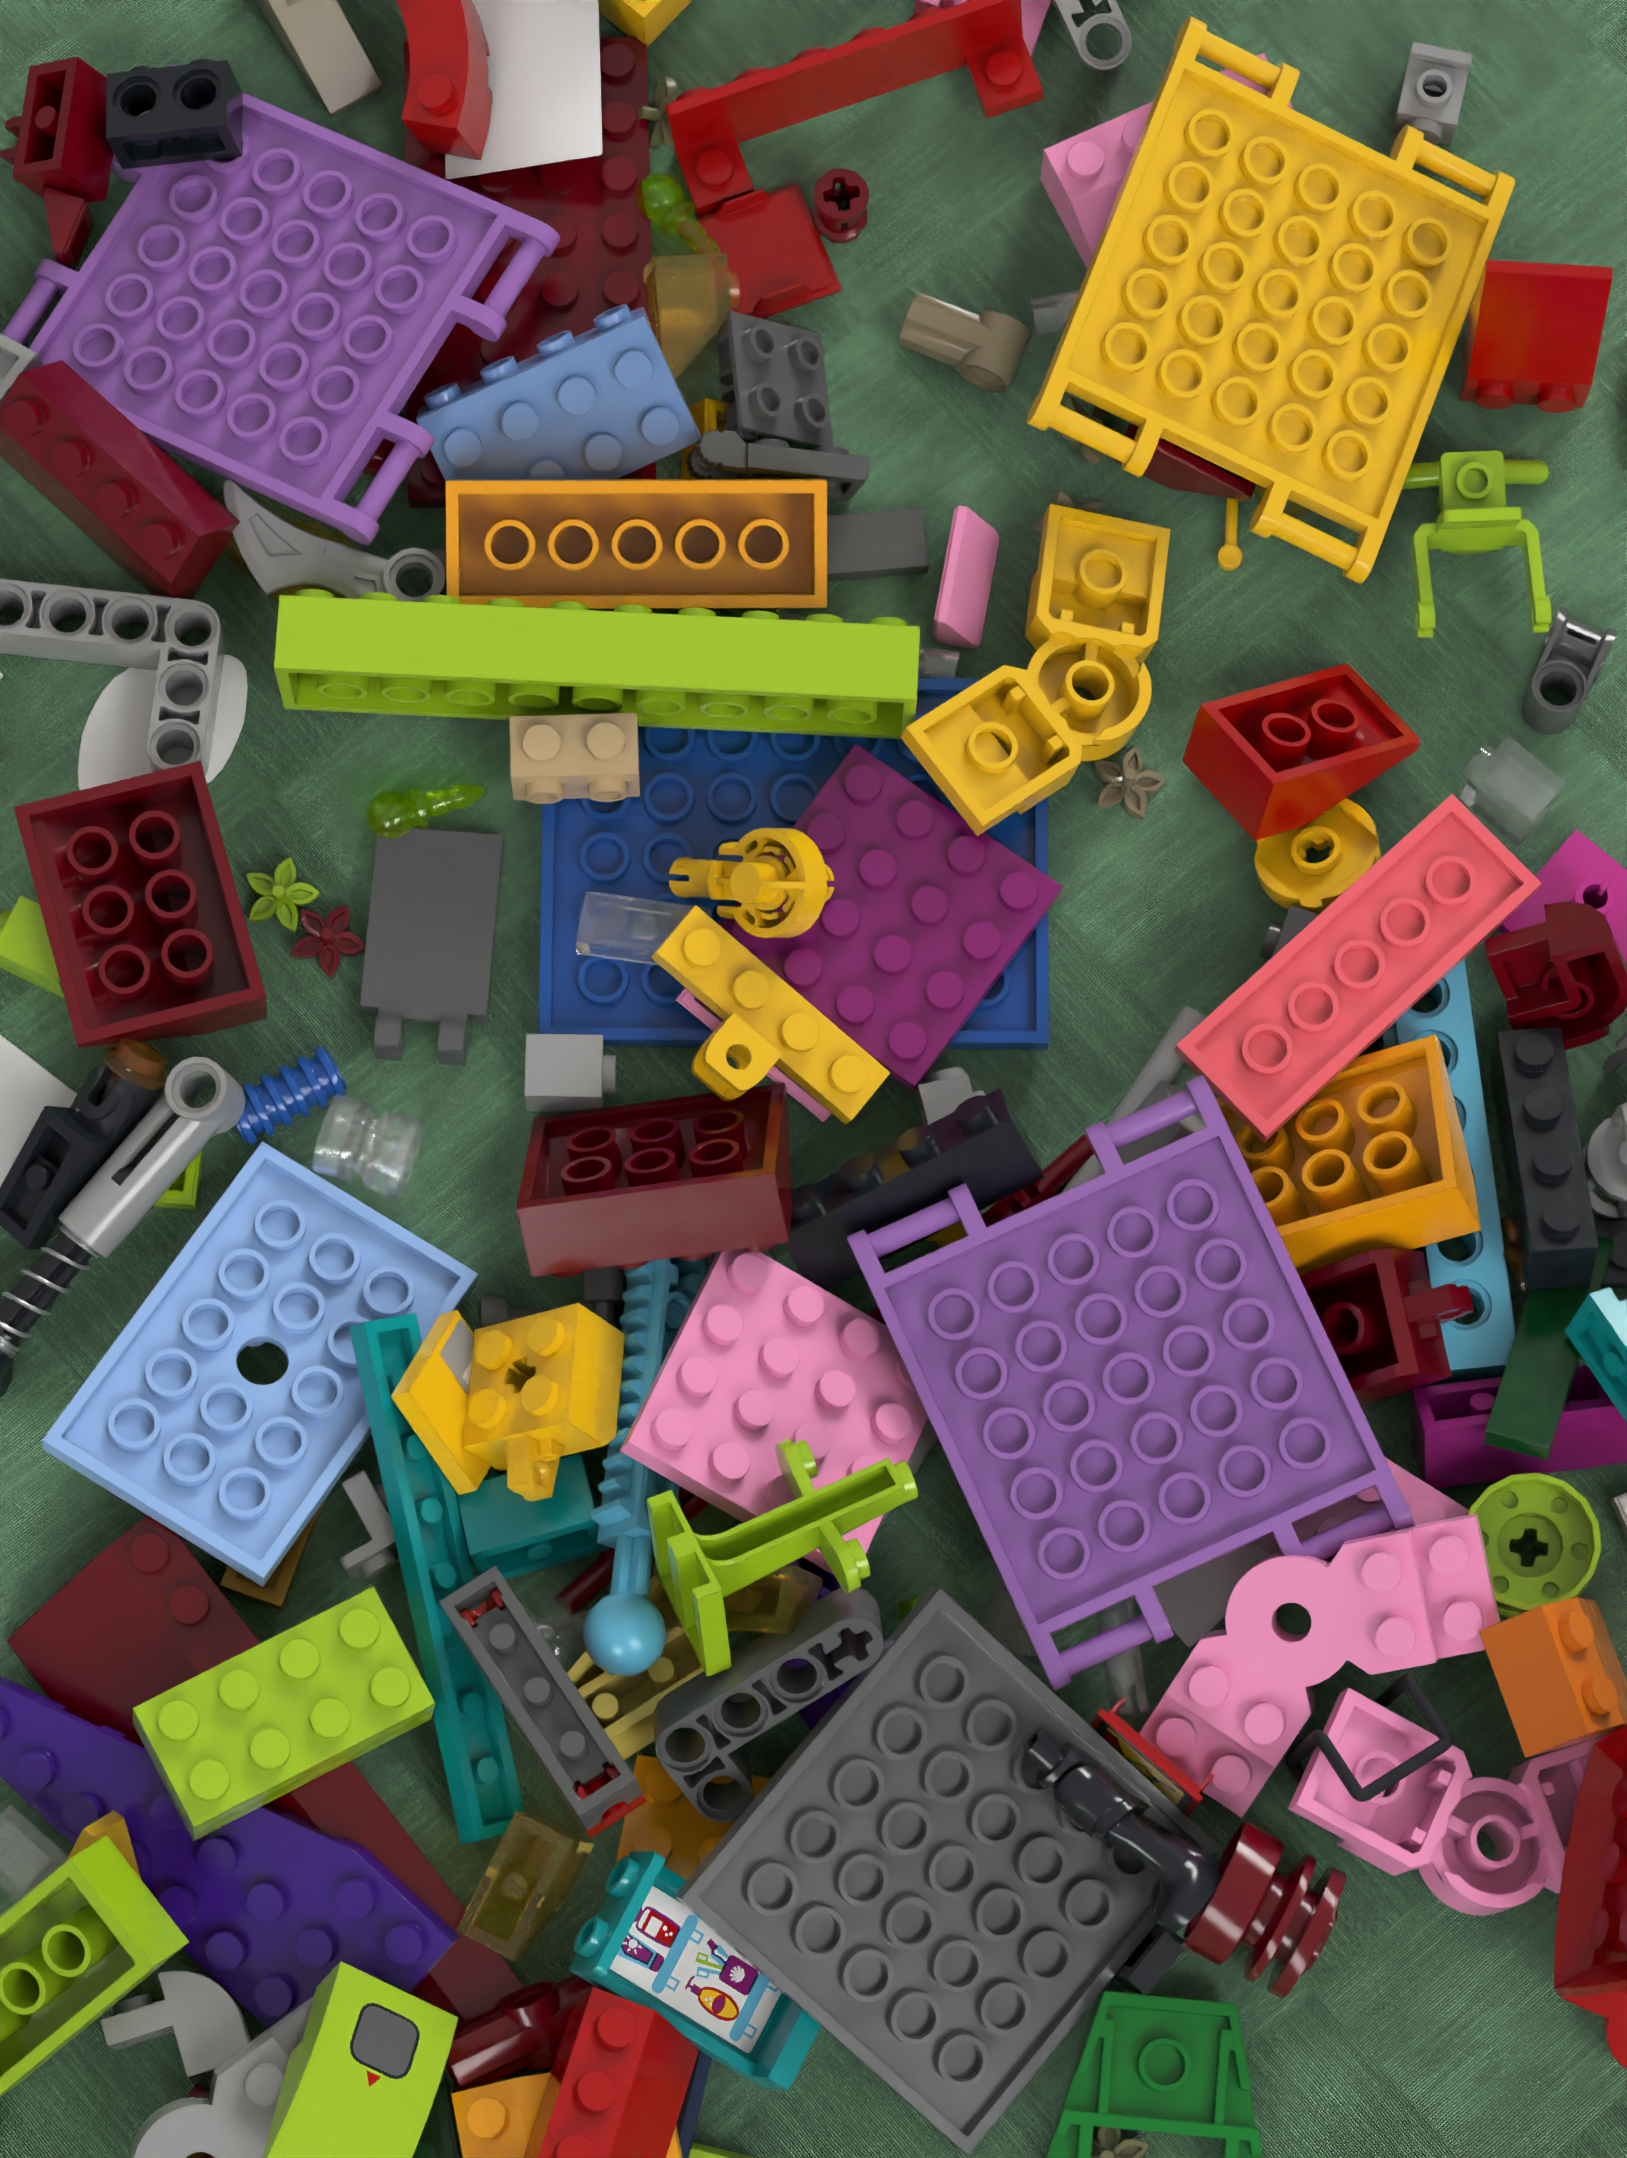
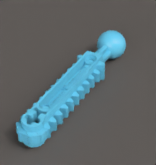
[583,1257,706,1676]

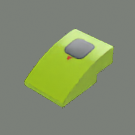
[262,1961,458,2158]

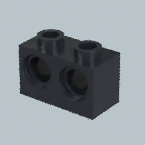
[106,59,243,170]

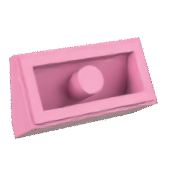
[932,505,999,649]

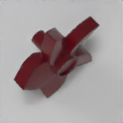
[290,905,366,980]

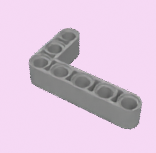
[0,579,225,776]

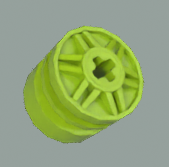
[1468,1473,1601,1618]

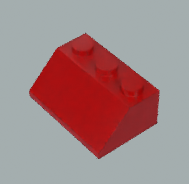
[523,1987,699,2158]

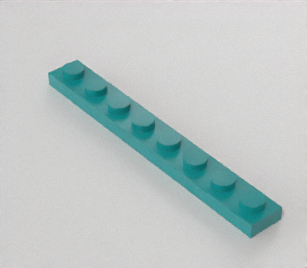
[349,1313,528,1844]

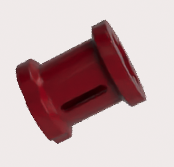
[813,168,869,244]

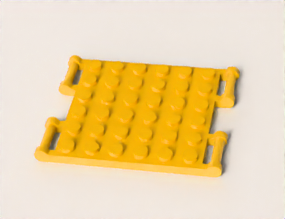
[1026,16,1515,584]

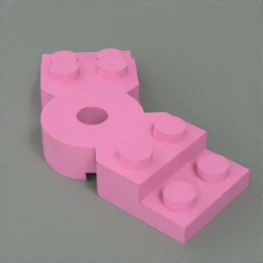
[1139,1513,1500,1818]
[1288,1688,1605,1916]

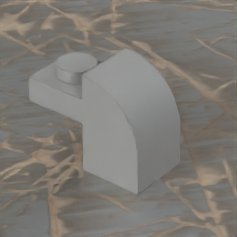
[100,1971,252,2082]

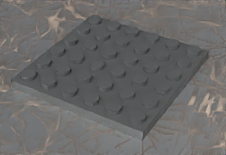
[674,1586,1219,2156]

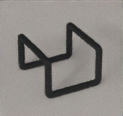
[1286,1675,1453,1802]

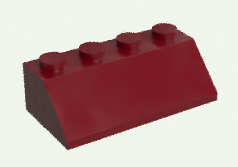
[0,360,240,600]

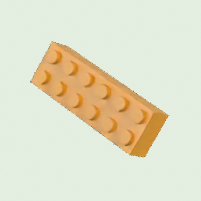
[446,479,827,609]

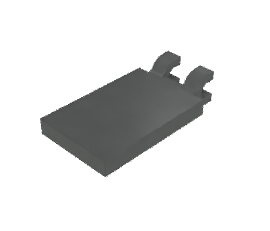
[360,825,504,1066]

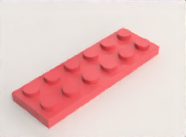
[1174,794,1542,1143]

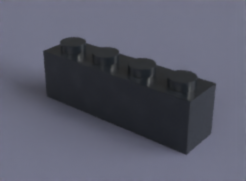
[1490,1027,1598,1291]
[783,1088,1045,1290]

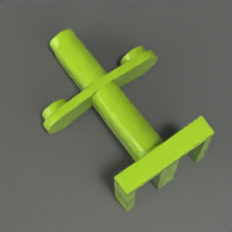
[646,1438,918,1677]

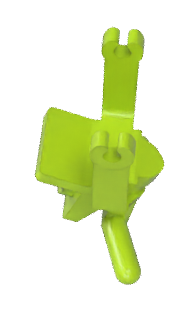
[1402,450,1551,638]

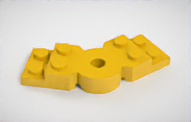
[900,503,1171,836]

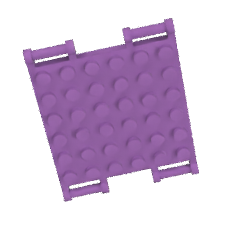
[2,64,561,545]
[846,1075,1415,1691]

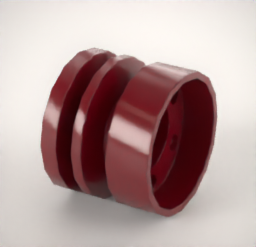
[1181,1820,1347,1999]

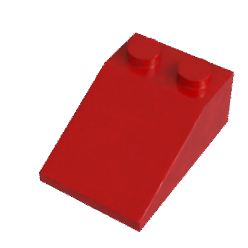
[1460,260,1613,413]
[1182,663,1421,841]

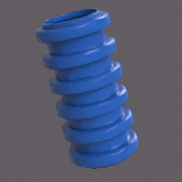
[235,1046,347,1146]

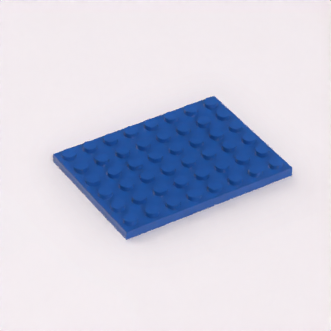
[538,678,1049,1050]

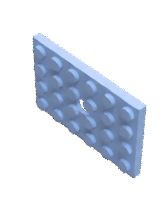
[42,1141,478,1587]

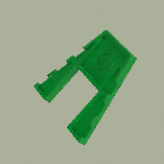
[1045,1991,1262,2158]

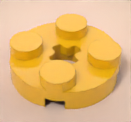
[1254,798,1382,914]

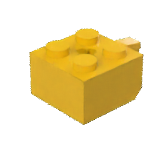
[462,1303,625,1502]

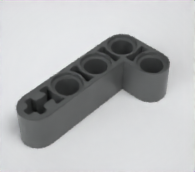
[654,1588,883,1823]

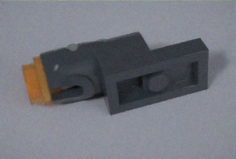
[0,1037,167,1250]

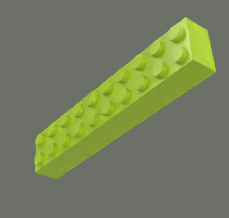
[274,589,920,739]

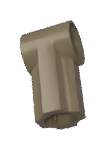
[899,292,1032,393]

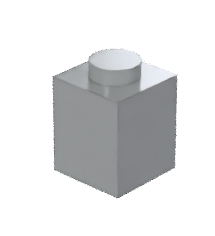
[524,1034,616,1112]

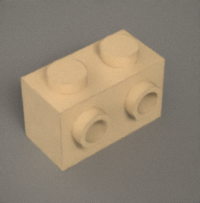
[509,713,640,804]

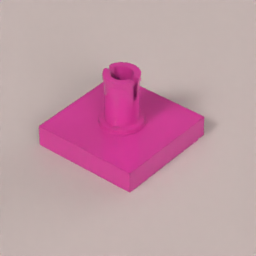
[1496,829,1627,966]

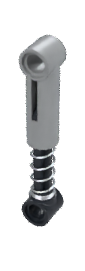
[0,1056,245,1397]

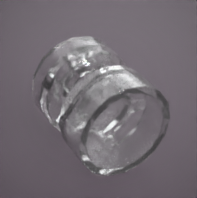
[312,1093,425,1200]

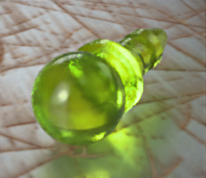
[635,173,725,269]
[366,784,486,839]

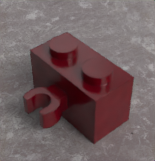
[0,56,113,204]

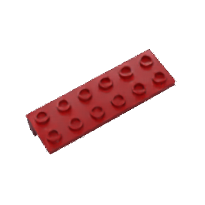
[665,0,1043,218]

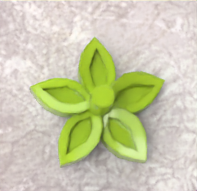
[246,857,321,933]

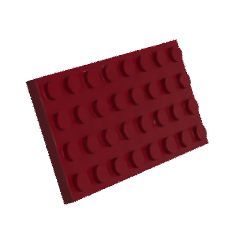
[403,37,656,508]

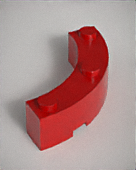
[396,0,492,160]

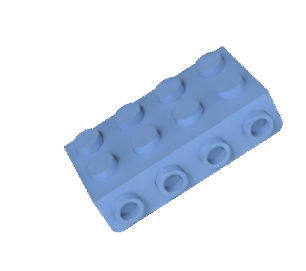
[416,304,701,481]

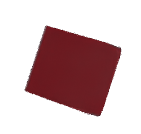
[42,187,93,271]

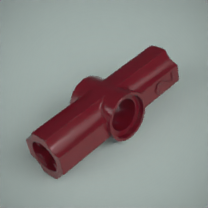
[445,1975,597,2092]

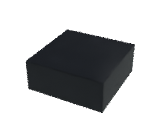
[1114,1924,1185,1996]

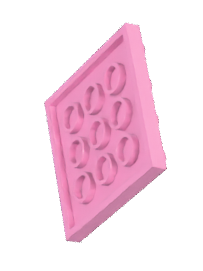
[620,1248,928,1575]

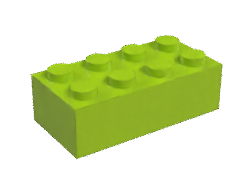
[133,1586,435,1841]
[0,1835,189,2098]

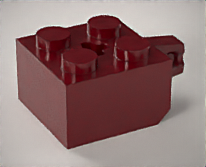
[1299,1247,1474,1407]

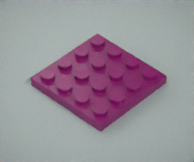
[719,744,1063,1092]

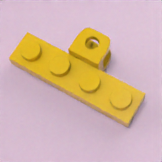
[651,905,890,1125]

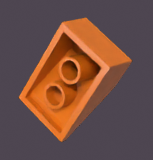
[1479,1597,1627,1758]

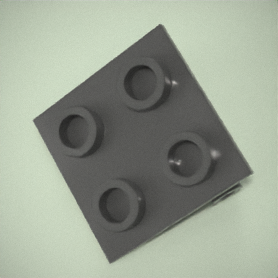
[715,311,833,448]

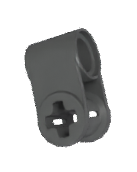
[1521,607,1618,735]

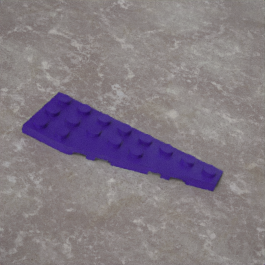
[0,1676,461,2029]

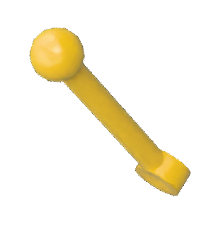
[1217,498,1243,571]

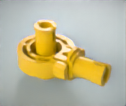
[669,828,834,938]

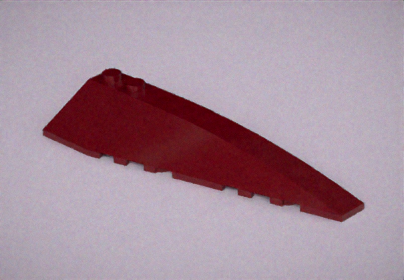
[6,1516,525,2079]

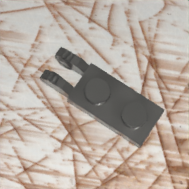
[685,429,869,501]

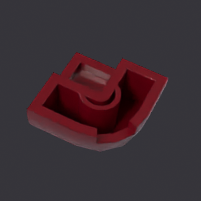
[1485,901,1627,1050]

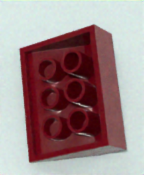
[14,761,267,1048]
[516,1083,792,1278]

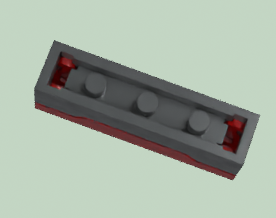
[439,1565,647,1838]

